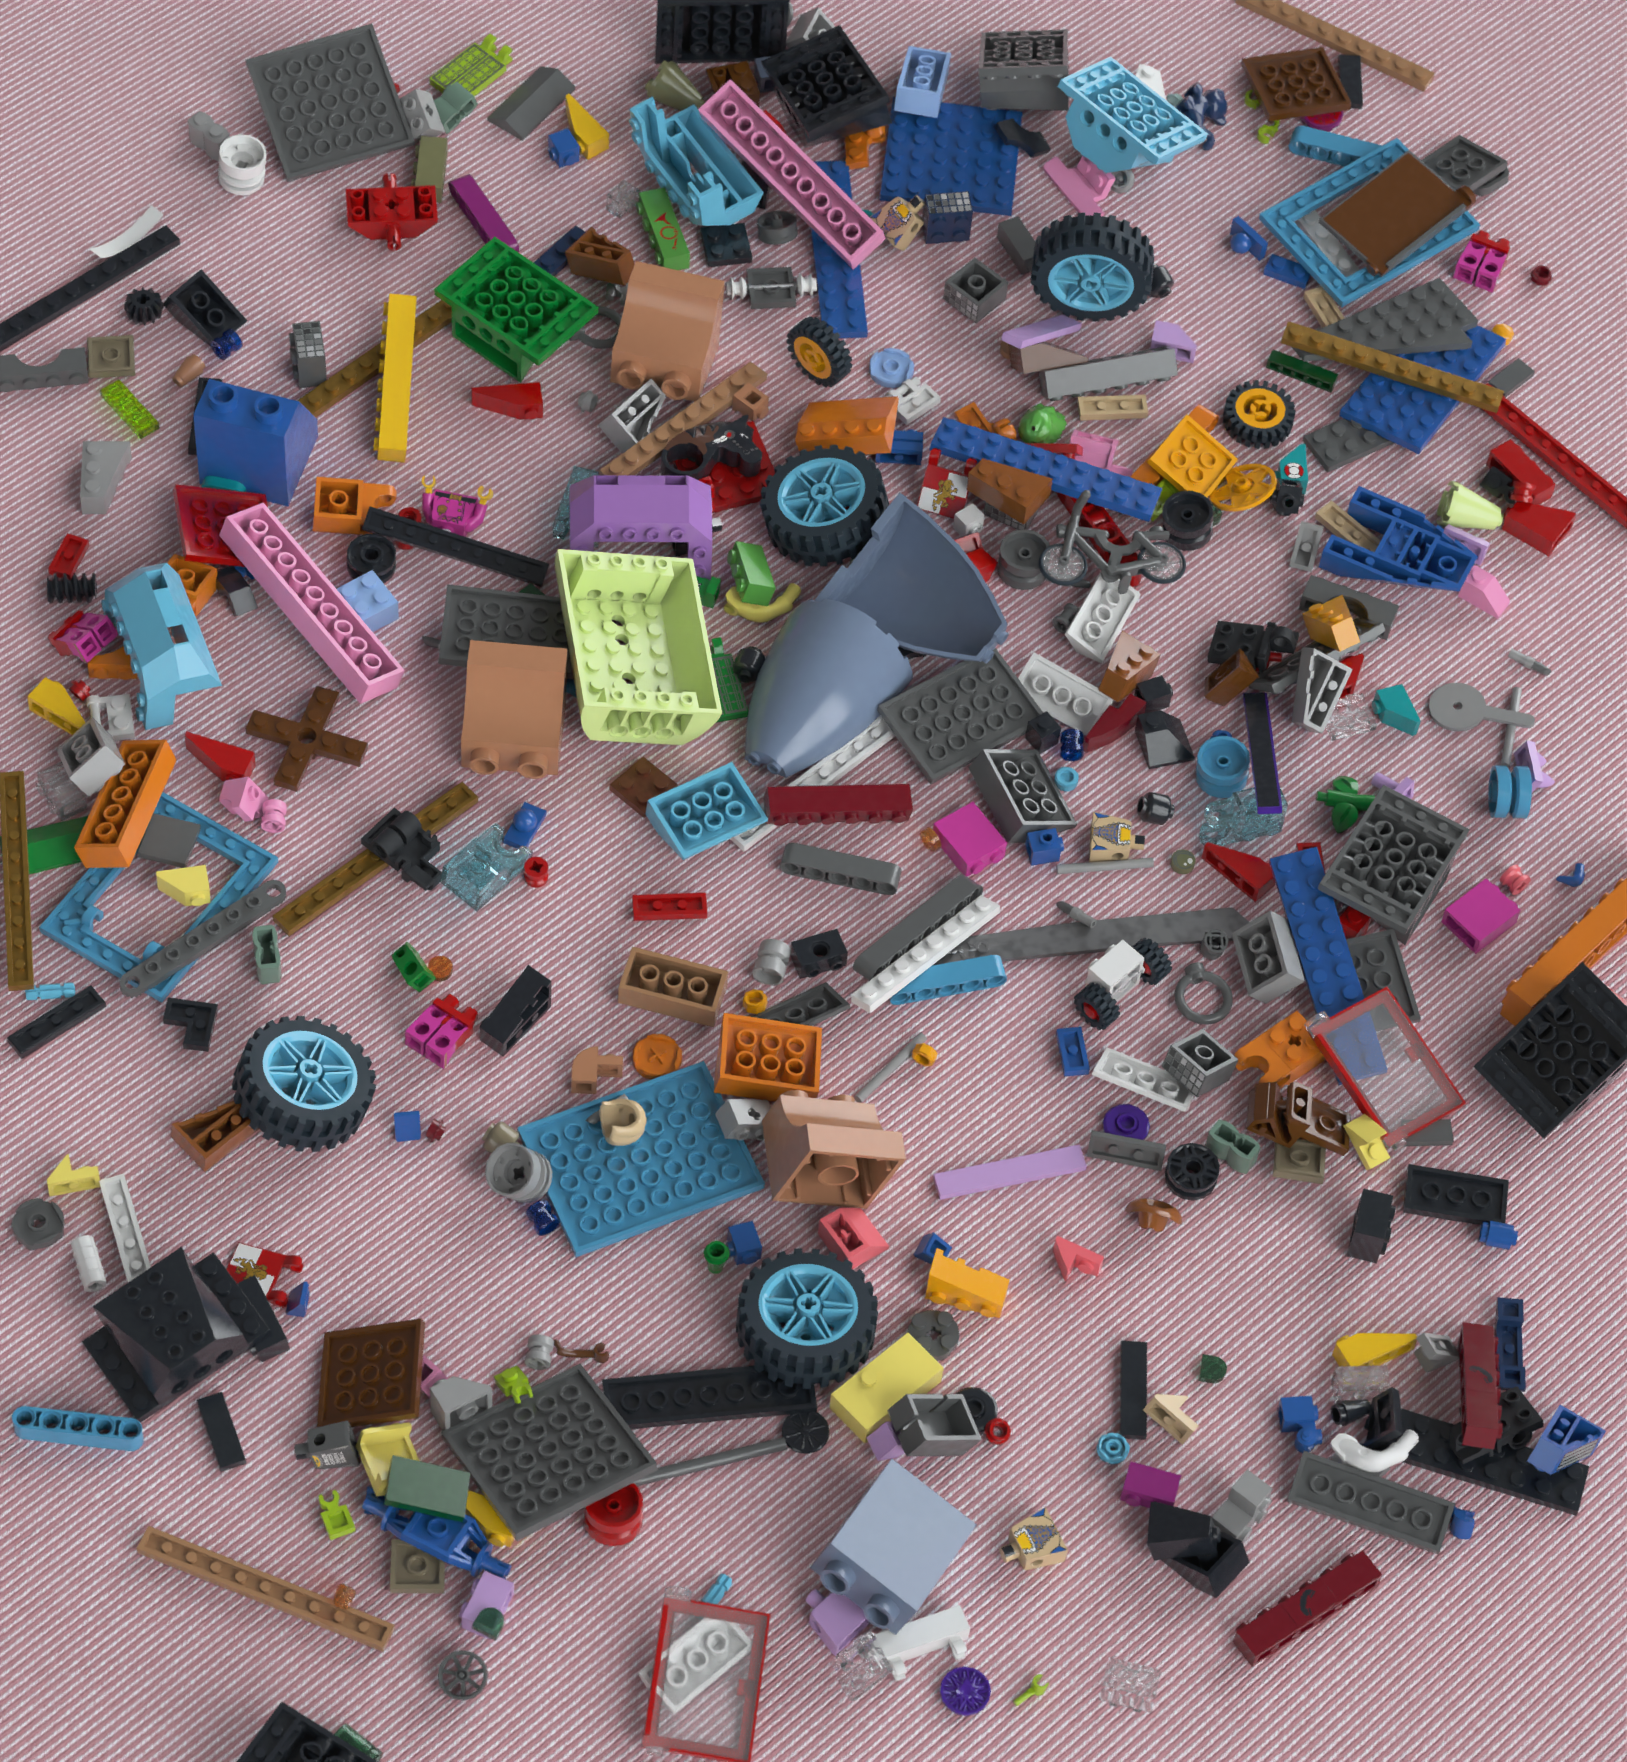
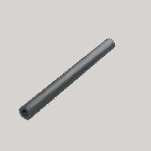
[633,1437,787,1486]

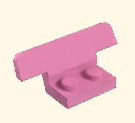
[1044,156,1116,216]
[1069,429,1134,477]

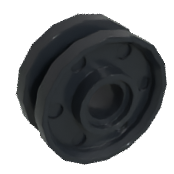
[347,534,396,584]
[1165,1143,1220,1201]

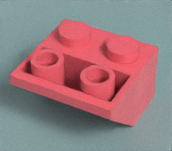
[818,1207,889,1269]

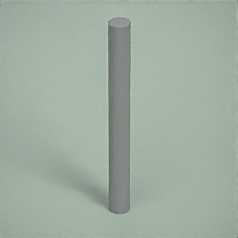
[1501,687,1522,768]
[1056,858,1154,874]
[854,1033,927,1103]

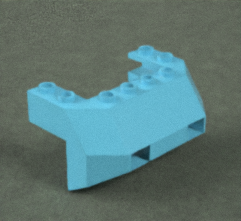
[629,97,764,226]
[101,562,222,730]

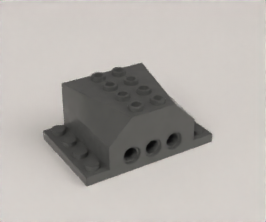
[979,29,1069,111]
[1318,785,1470,946]

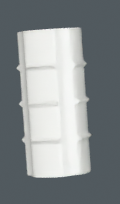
[71,1235,107,1292]

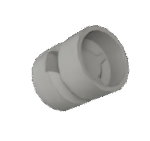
[752,939,791,986]

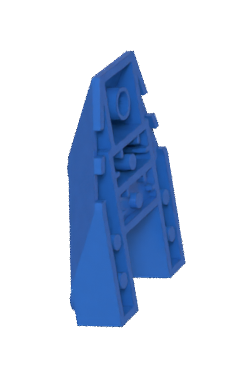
[1319,486,1478,592]

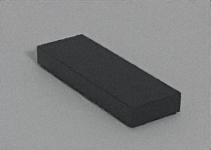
[1338,55,1363,109]
[197,1392,246,1472]

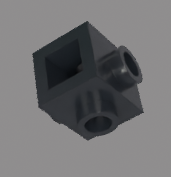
[1270,478,1304,516]

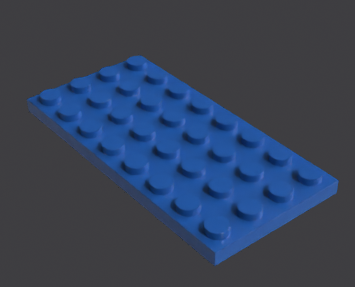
[1339,325,1506,454]

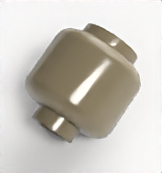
[481,1121,521,1153]

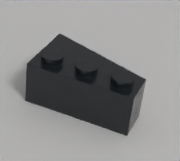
[479,965,552,1057]

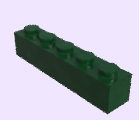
[1266,349,1338,393]

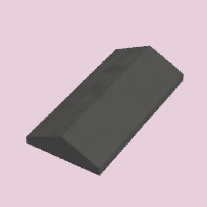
[487,66,575,141]
[750,982,850,1026]

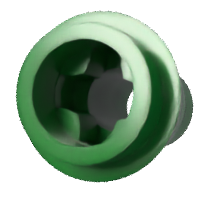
[704,1241,730,1274]

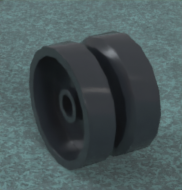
[1162,491,1213,551]

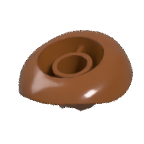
[1125,1198,1182,1232]

